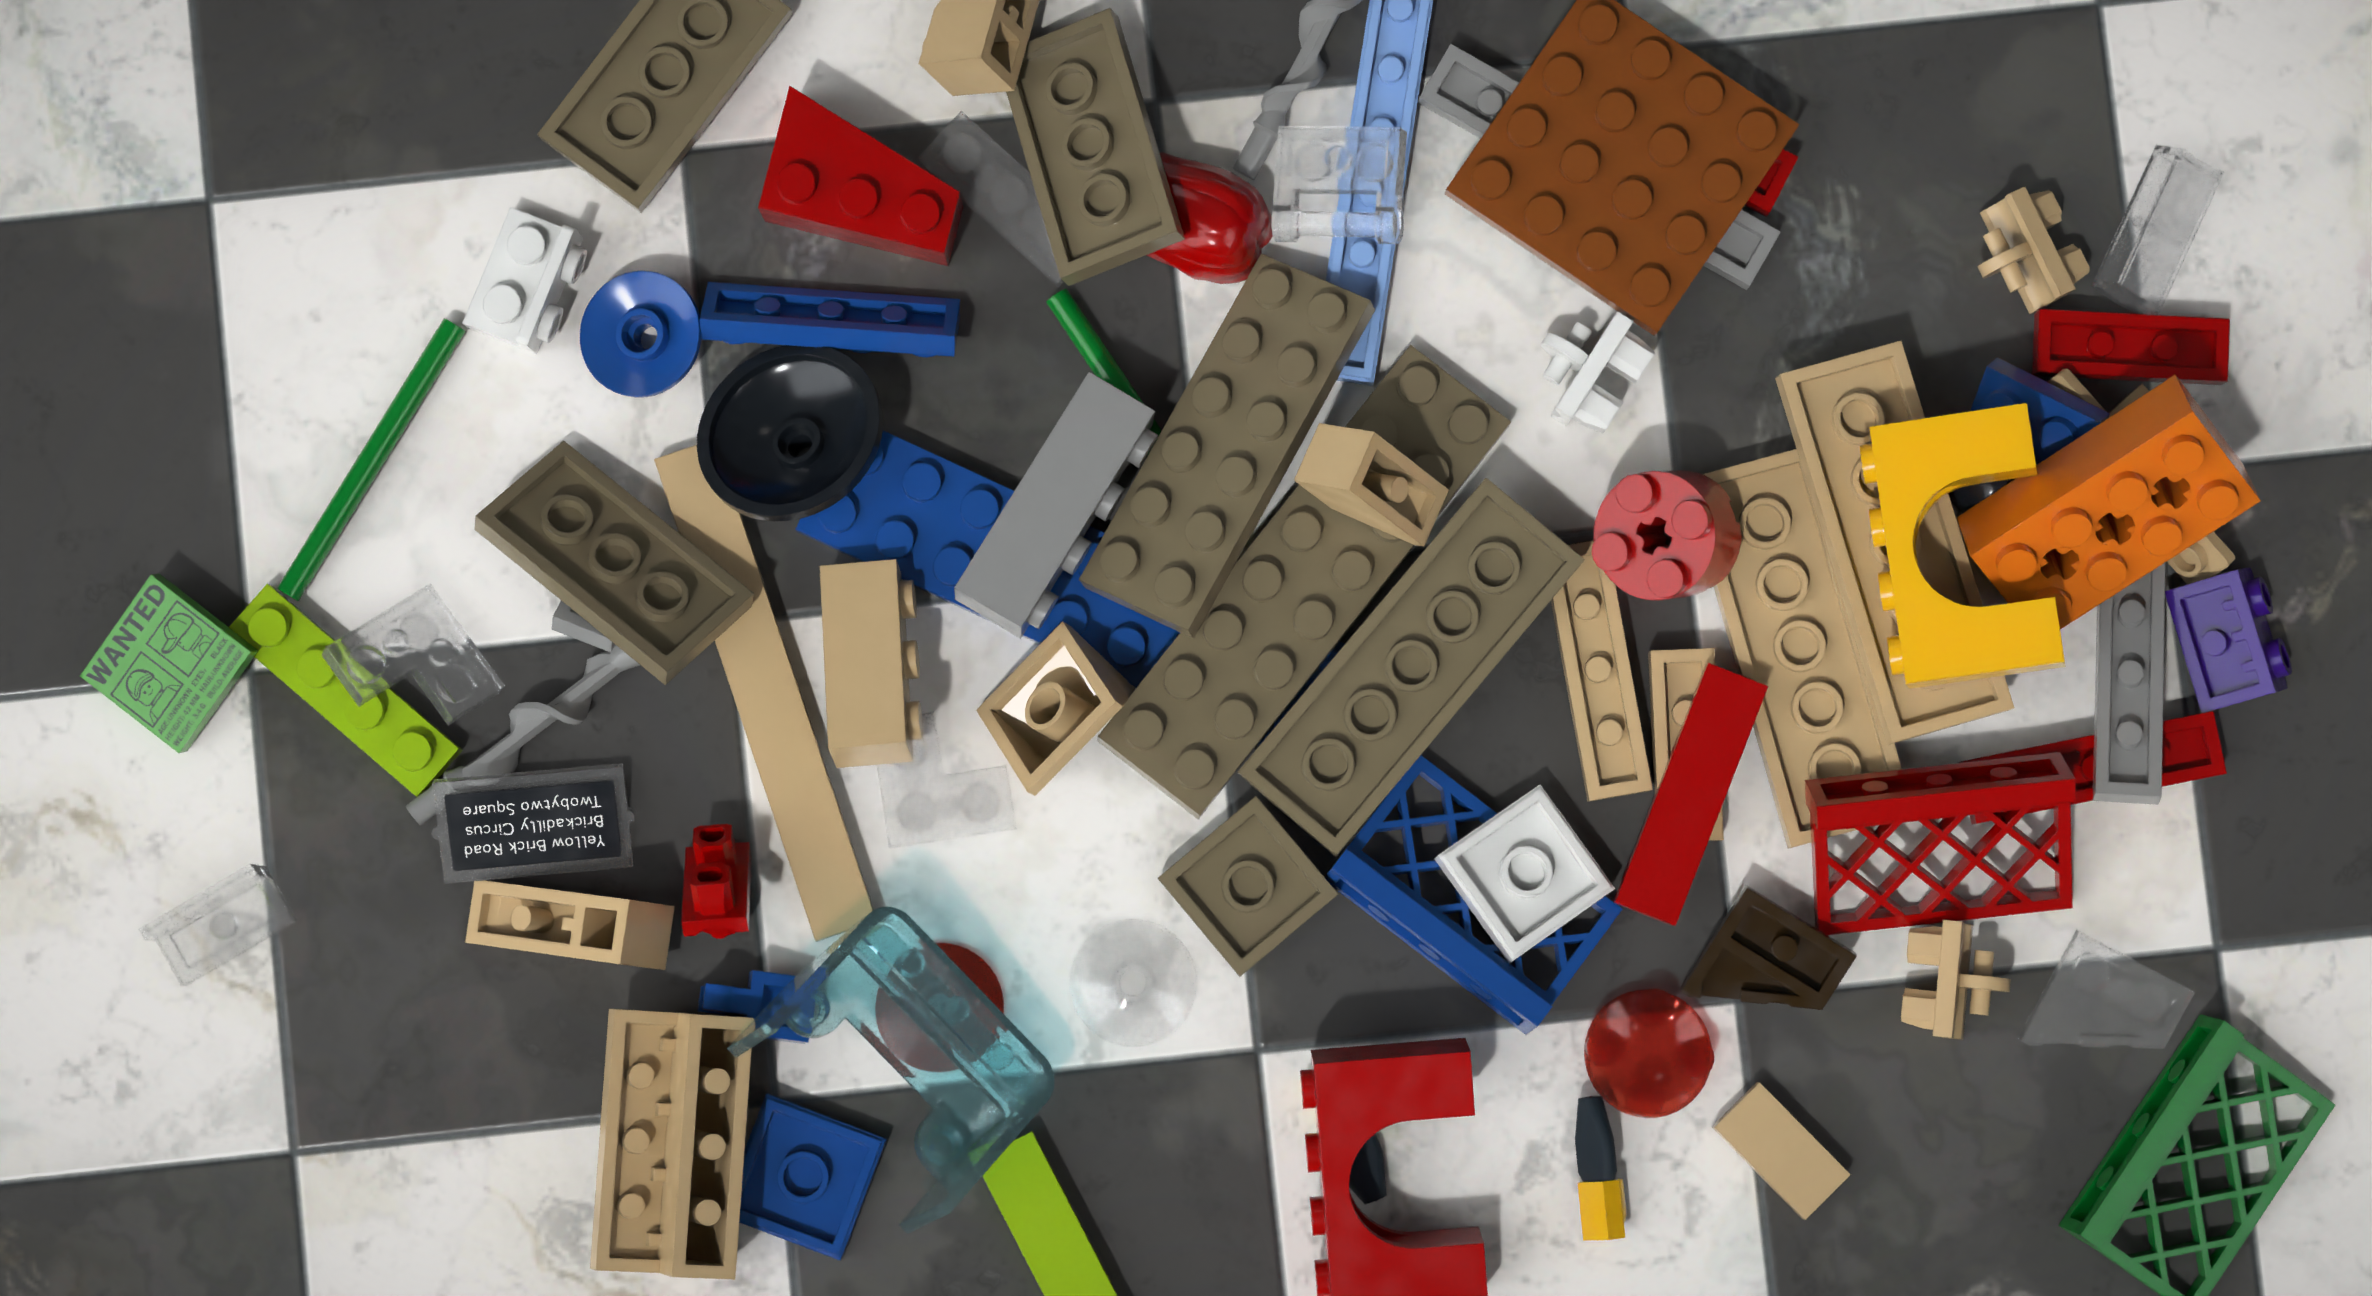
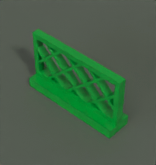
[2058,1014,2336,1296]

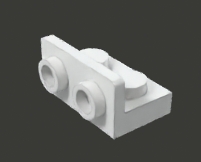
[462,207,587,355]

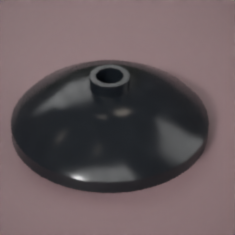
[697,345,883,522]

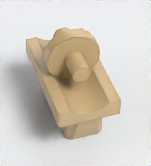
[1977,187,2090,314]
[1901,920,2011,1040]

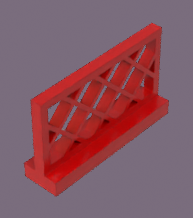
[1805,752,2076,935]

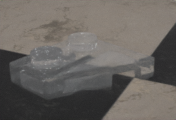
[2018,929,2195,1049]

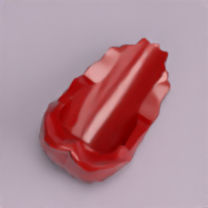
[1146,152,1276,284]

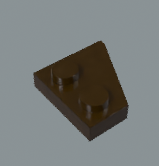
[1680,885,1857,1010]

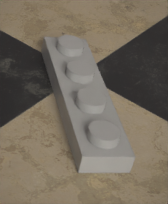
[2093,562,2166,805]

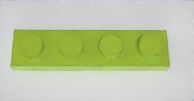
[229,584,463,797]

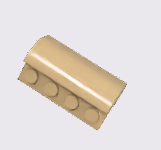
[590,1009,754,1280]

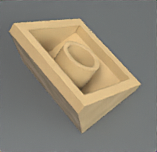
[976,621,1135,796]

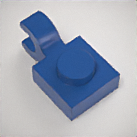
[697,970,816,1044]

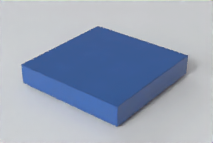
[739,1094,888,1261]

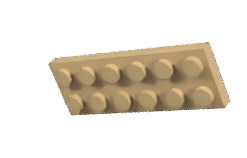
[1775,341,2014,745]
[1703,449,1902,849]

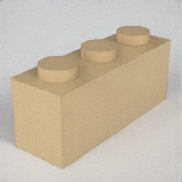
[820,559,923,768]

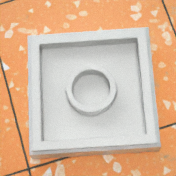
[1435,784,1615,964]

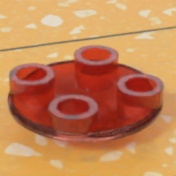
[1584,988,1714,1118]

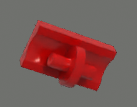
[681,823,752,939]

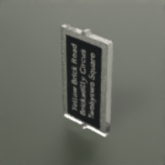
[432,763,635,884]

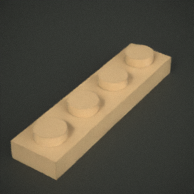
[1551,541,1653,802]

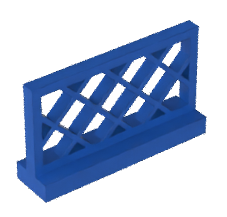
[1325,755,1622,1035]

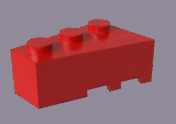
[758,85,963,266]

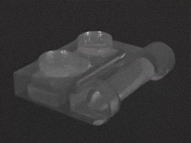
[1271,126,1407,244]

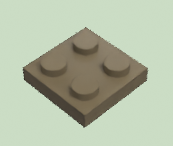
[1158,796,1338,977]

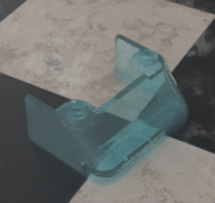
[727,907,1055,1234]

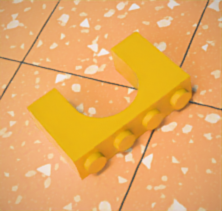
[1860,403,2066,689]

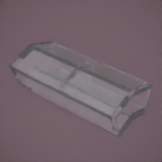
[2091,145,2224,315]

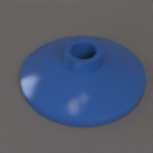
[580,271,702,398]

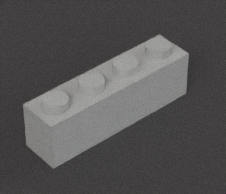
[954,372,1158,639]

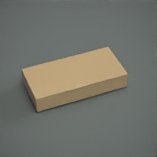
[1712,1082,1851,1220]

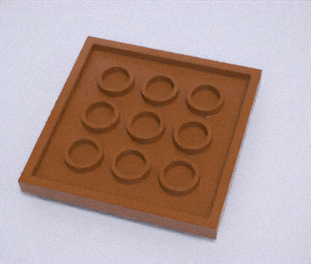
[1445,0,1800,336]

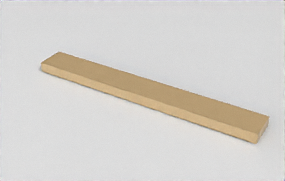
[654,445,878,942]

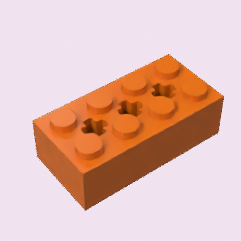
[1956,375,2261,629]

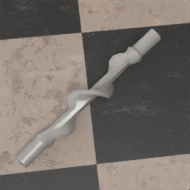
[1233,0,1363,180]
[406,645,640,826]

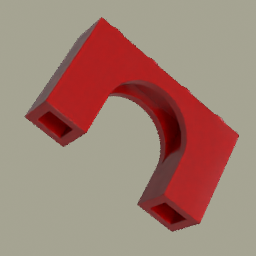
[1300,1038,1488,1296]

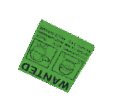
[80,573,258,753]

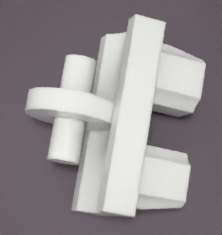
[1541,311,1655,433]

